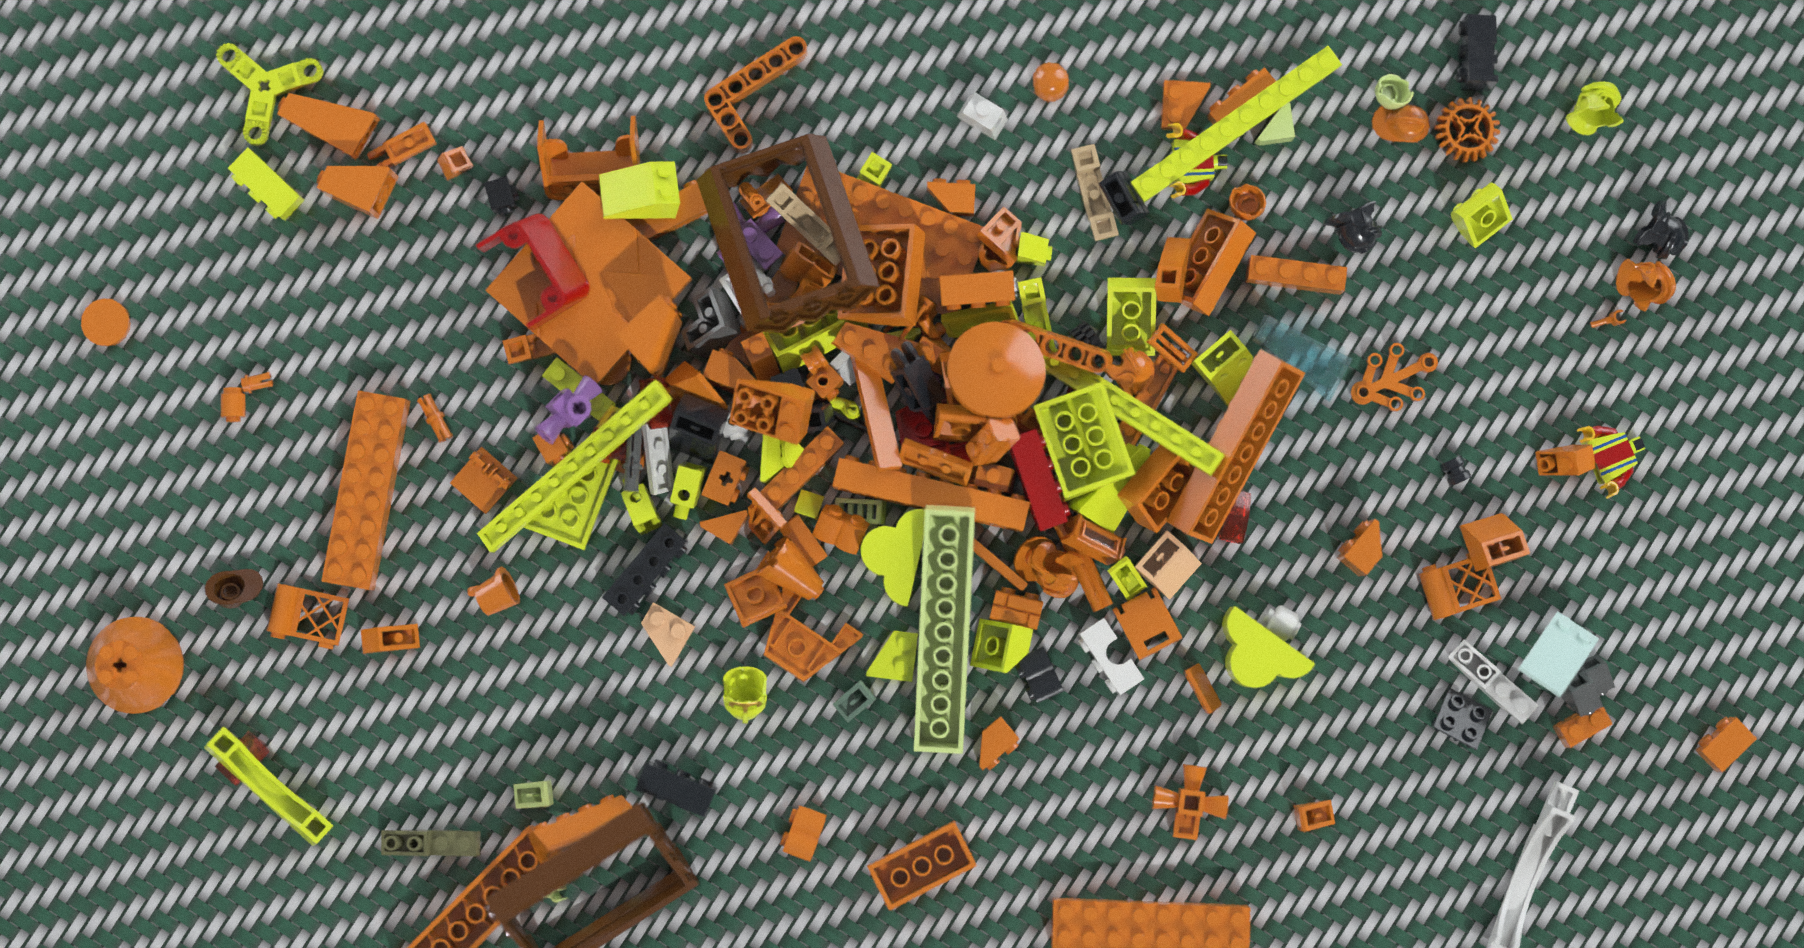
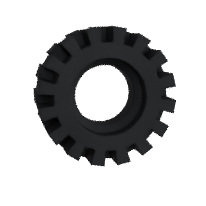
[1068,321,1107,365]

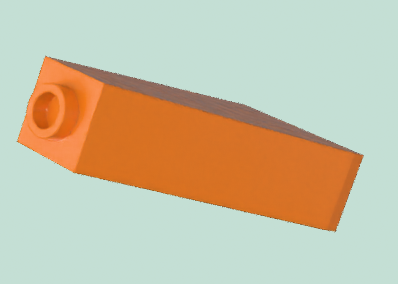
[277,93,380,160]

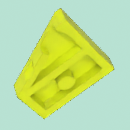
[866,631,918,682]

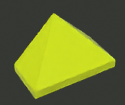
[1107,556,1147,601]

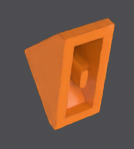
[699,510,749,545]
[1293,800,1335,832]

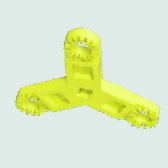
[216,43,323,146]

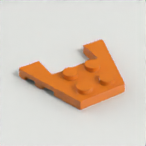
[763,588,864,683]

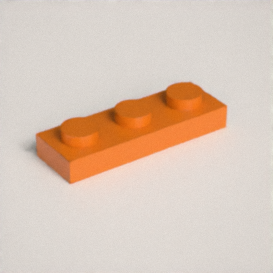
[900,438,974,487]

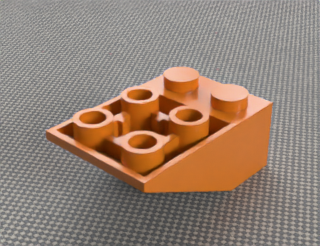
[729,379,815,445]

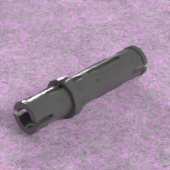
[623,427,642,492]

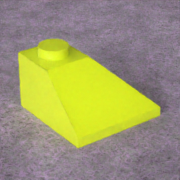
[760,434,785,484]
[970,618,1033,673]

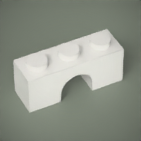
[1078,618,1144,695]

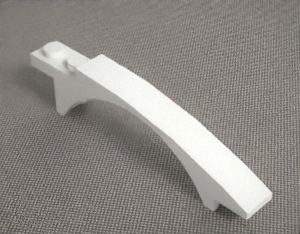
[1487,780,1579,948]

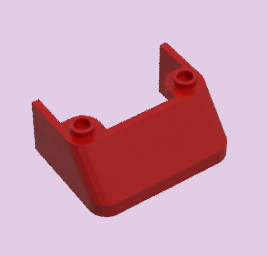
[476,214,590,331]

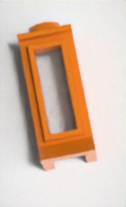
[1061,513,1127,566]

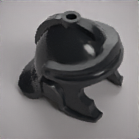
[1633,200,1689,260]
[1323,201,1382,254]

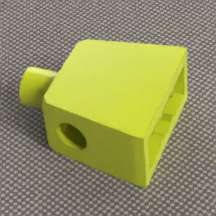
[670,461,707,520]
[621,479,663,535]

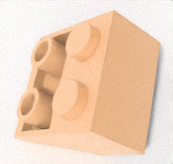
[1134,530,1202,600]

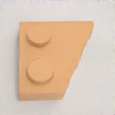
[641,602,695,667]

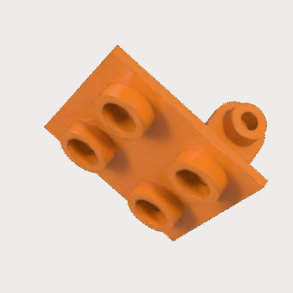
[738,174,793,218]
[450,447,518,514]

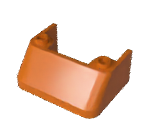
[537,116,640,200]

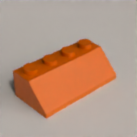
[1181,209,1256,316]
[529,795,632,864]

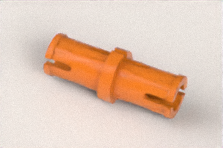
[417,393,453,443]

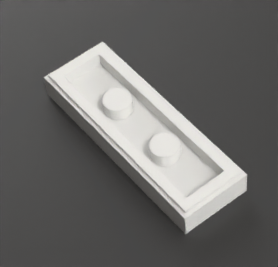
[642,419,674,495]

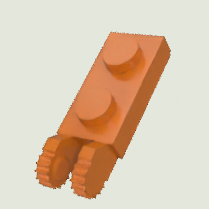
[367,121,437,168]

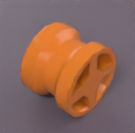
[800,345,829,375]

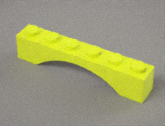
[204,727,333,846]

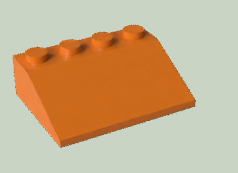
[837,224,925,326]

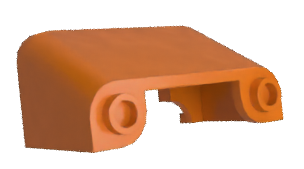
[616,295,683,379]

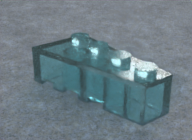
[1253,314,1352,402]

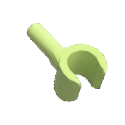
[546,886,568,902]

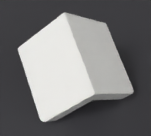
[829,351,856,386]

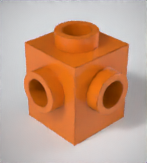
[806,365,844,402]

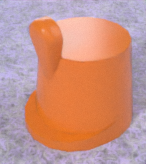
[467,567,520,616]

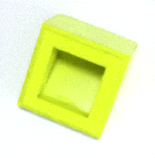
[794,489,824,519]

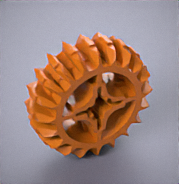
[1434,97,1501,163]

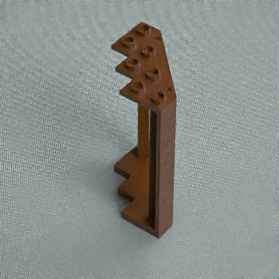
[697,133,879,333]
[485,802,700,948]

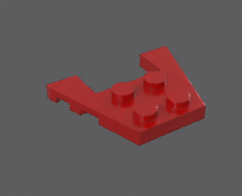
[895,388,971,462]

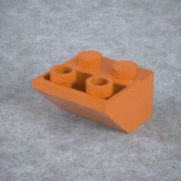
[1460,513,1531,572]
[1337,519,1382,577]

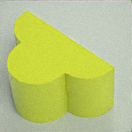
[861,509,925,607]
[1222,606,1315,688]

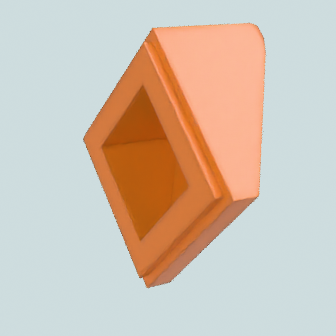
[437,146,473,180]

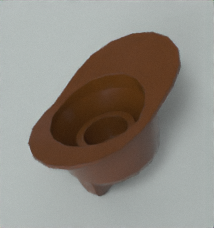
[205,569,263,609]

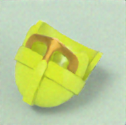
[723,666,767,724]

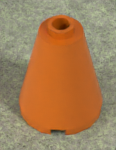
[756,536,824,600]

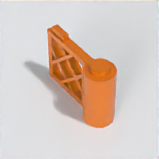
[1418,553,1501,620]
[266,583,350,650]

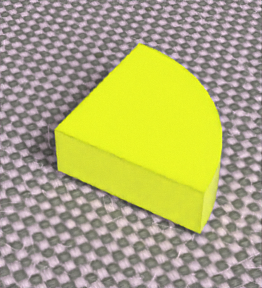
[780,440,804,468]

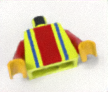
[1166,123,1228,199]
[1577,426,1645,499]

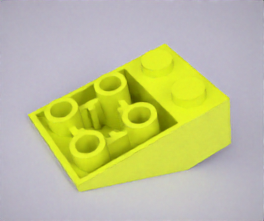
[1191,330,1253,407]

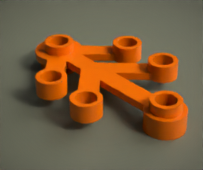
[1350,343,1438,412]

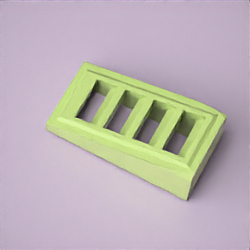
[835,498,887,525]

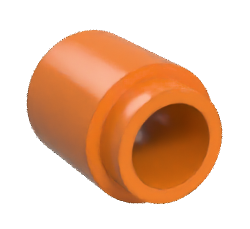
[221,387,246,422]

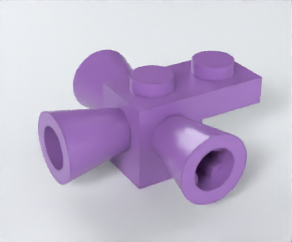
[716,202,785,271]
[535,375,602,444]

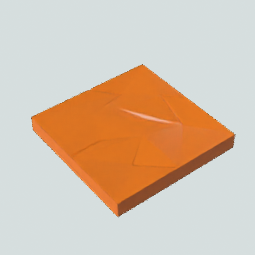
[485,182,692,385]

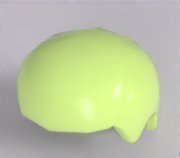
[1375,74,1414,110]

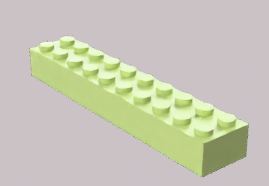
[914,505,975,754]

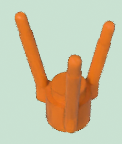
[883,294,938,342]

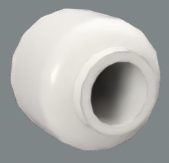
[1263,605,1302,641]

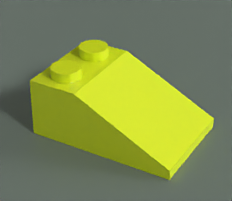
[599,162,680,219]
[1107,278,1156,356]

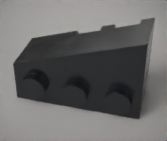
[1457,14,1498,92]
[635,759,717,817]

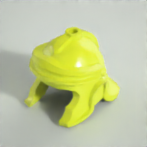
[1565,82,1624,135]

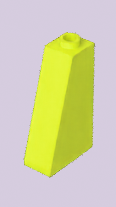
[1068,443,1151,533]

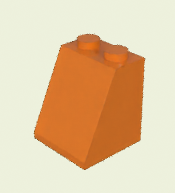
[316,166,399,219]

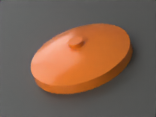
[947,322,1046,419]

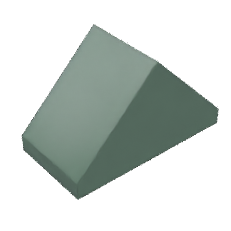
[833,680,877,722]

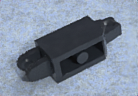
[890,341,946,425]

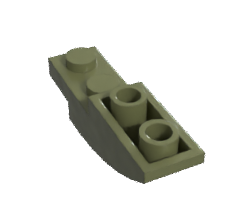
[381,830,480,856]

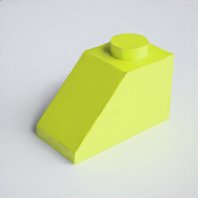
[1016,232,1053,266]

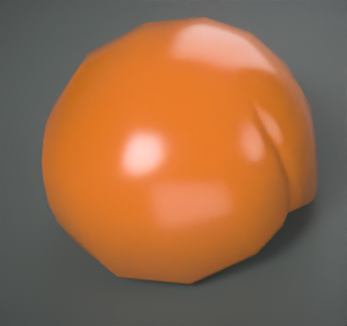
[1033,62,1069,102]
[1229,183,1266,221]
[978,243,1017,272]

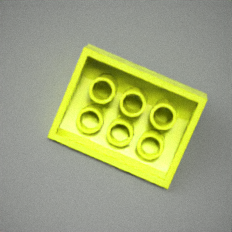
[1033,382,1135,501]

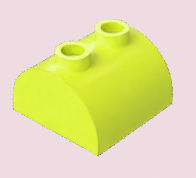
[1451,183,1513,248]

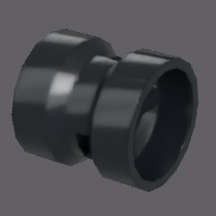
[1440,455,1472,487]

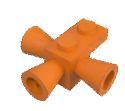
[1152,764,1229,840]

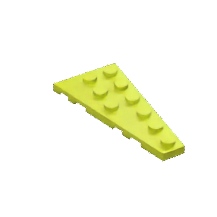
[524,406,627,550]

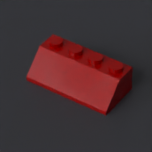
[1009,429,1070,531]

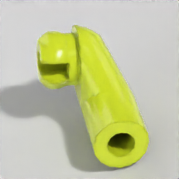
[830,396,860,419]

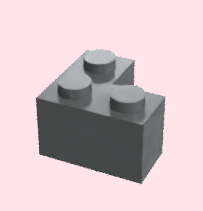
[681,286,742,358]
[1561,654,1615,717]

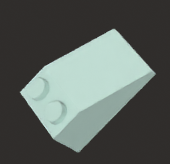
[1518,611,1599,697]

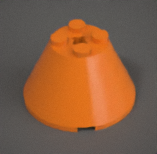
[86,617,184,714]

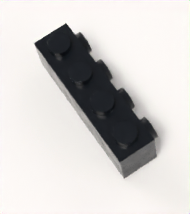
[602,523,689,617]

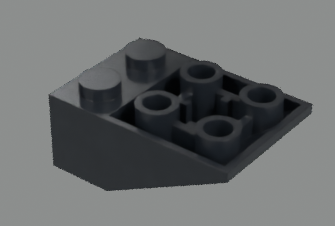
[669,393,730,465]

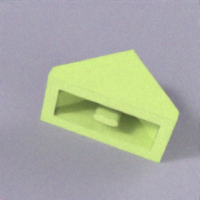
[1255,103,1295,146]
[513,780,554,809]

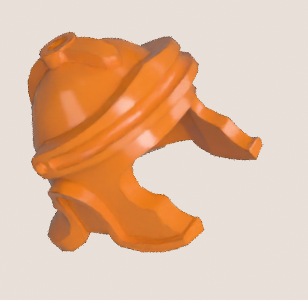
[1616,259,1676,311]
[1100,347,1154,396]
[1030,542,1085,598]

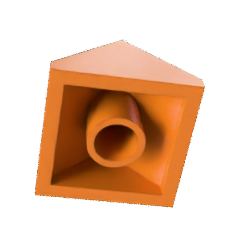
[933,403,989,443]

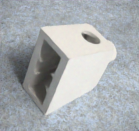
[956,92,1008,140]

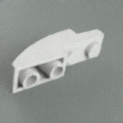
[1448,640,1539,724]

